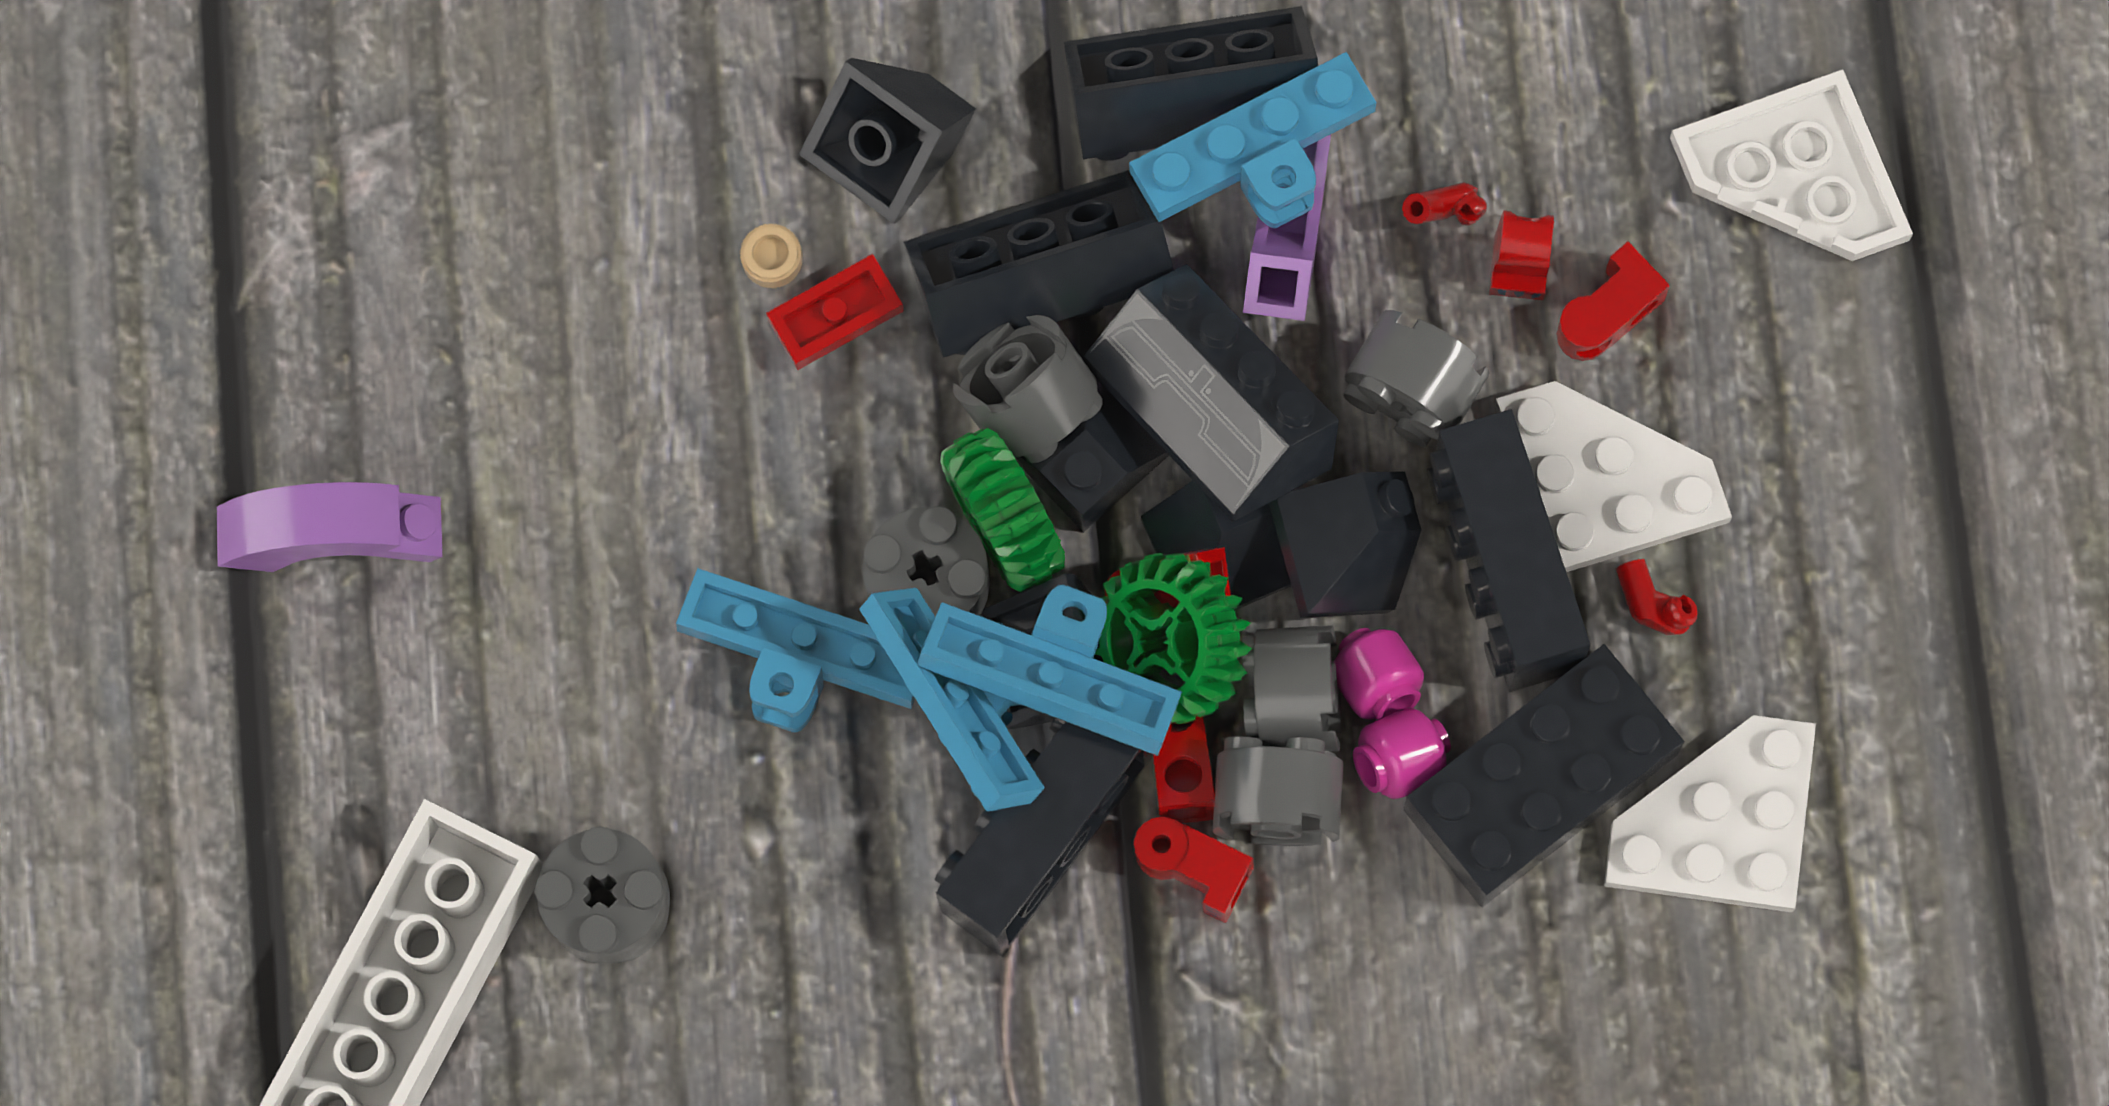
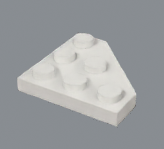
[1670,69,1913,261]
[1495,381,1732,572]
[1604,715,1816,912]

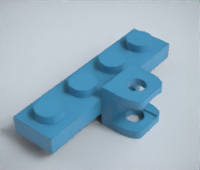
[1129,52,1377,228]
[676,568,915,733]
[917,585,1182,756]
[859,587,1044,812]

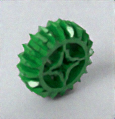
[940,428,1065,592]
[1095,553,1253,724]

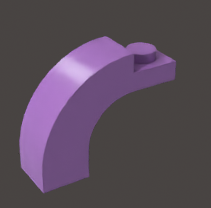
[1243,134,1331,321]
[217,482,442,572]

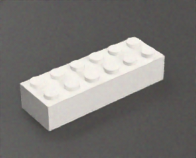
[260,799,543,1106]

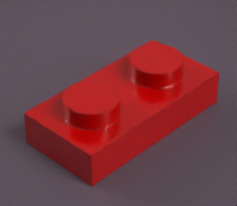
[766,254,904,370]

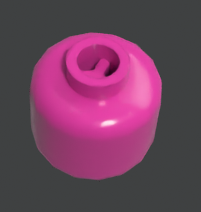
[1333,628,1424,720]
[1353,707,1451,800]

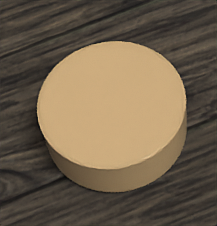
[740,224,803,288]

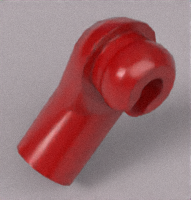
[1402,182,1487,226]
[1615,559,1698,635]

